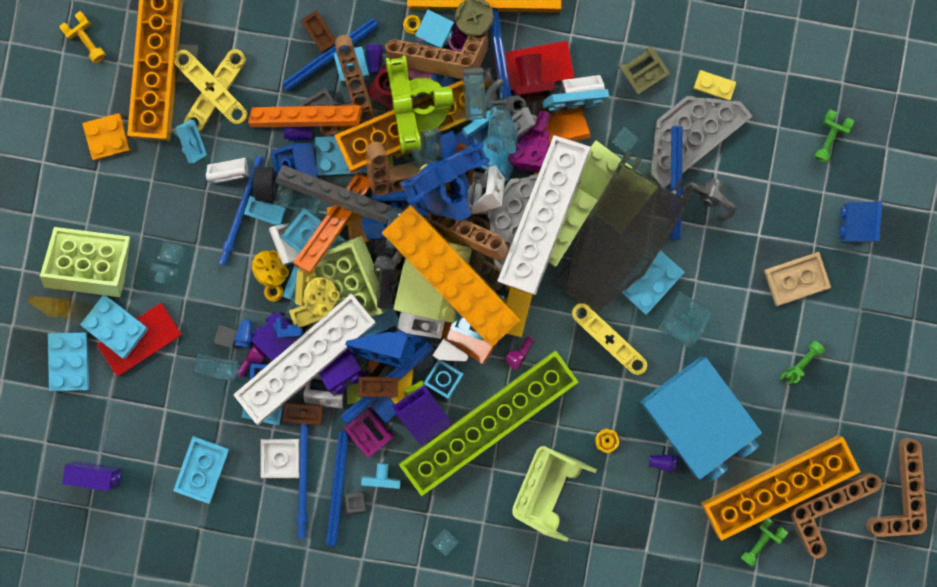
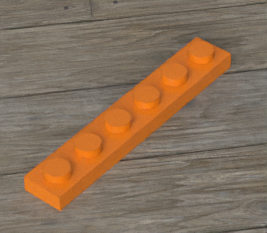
[248,105,362,127]
[293,172,371,275]

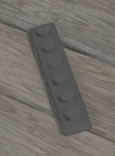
[275,165,392,224]

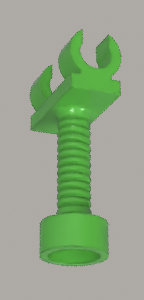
[814,109,854,163]
[780,341,825,385]
[741,517,788,567]

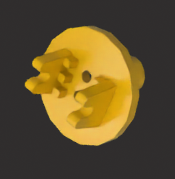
[252,250,289,288]

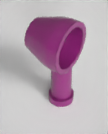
[448,20,466,52]
[505,336,535,371]
[236,344,266,378]

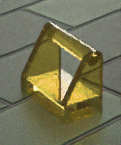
[28,296,70,318]

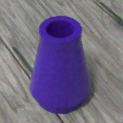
[365,45,384,72]
[284,127,312,141]
[649,454,677,473]

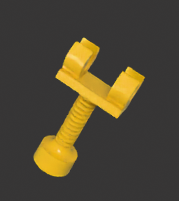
[59,11,106,63]

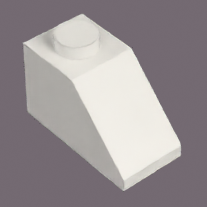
[397,312,445,339]

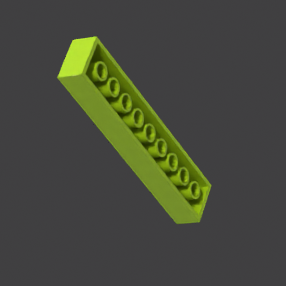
[399,350,578,496]

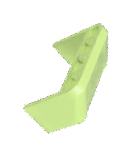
[512,446,597,541]

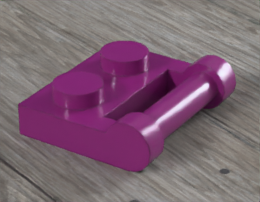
[344,407,395,458]

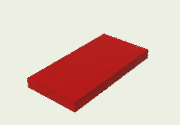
[492,41,574,93]
[96,303,182,377]

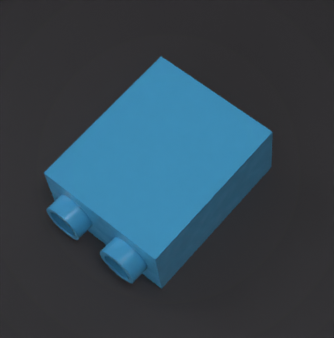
[639,357,762,482]

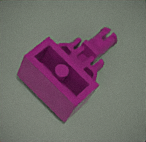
[507,111,551,173]

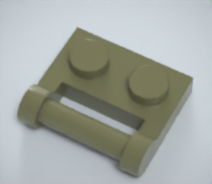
[619,46,670,96]

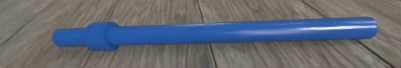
[218,156,264,266]
[296,423,308,538]

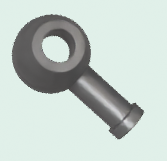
[483,68,499,100]

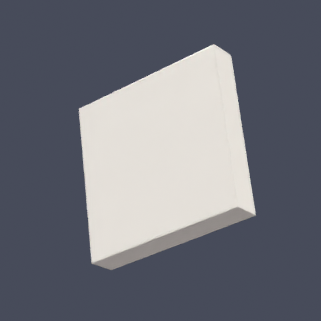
[261,439,300,478]

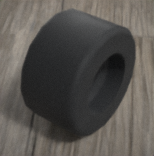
[253,167,276,201]

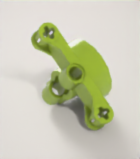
[385,55,454,153]

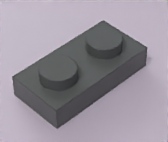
[294,87,336,107]

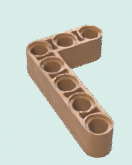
[385,32,489,79]
[320,35,374,135]
[366,142,443,196]
[427,182,509,260]
[866,438,927,537]
[789,473,882,559]

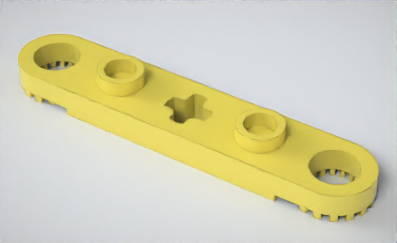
[184,49,246,132]
[174,50,247,125]
[572,303,647,375]

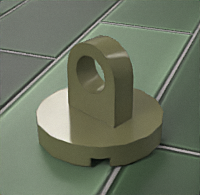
[455,0,494,37]

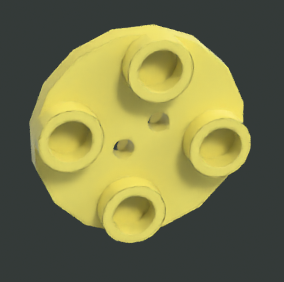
[302,277,339,316]

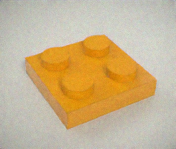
[82,113,131,161]

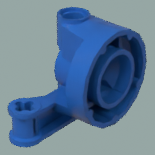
[400,142,490,221]

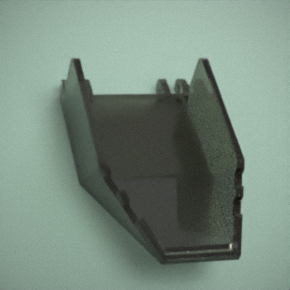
[565,150,693,312]

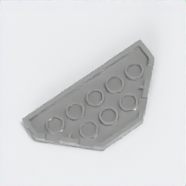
[651,96,753,189]
[487,174,581,269]

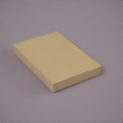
[764,252,831,306]

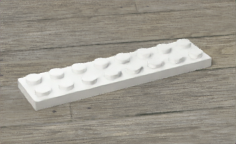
[498,135,591,295]
[234,294,377,425]

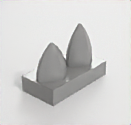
[500,107,538,143]

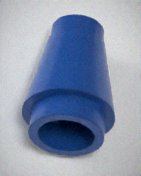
[234,320,253,349]

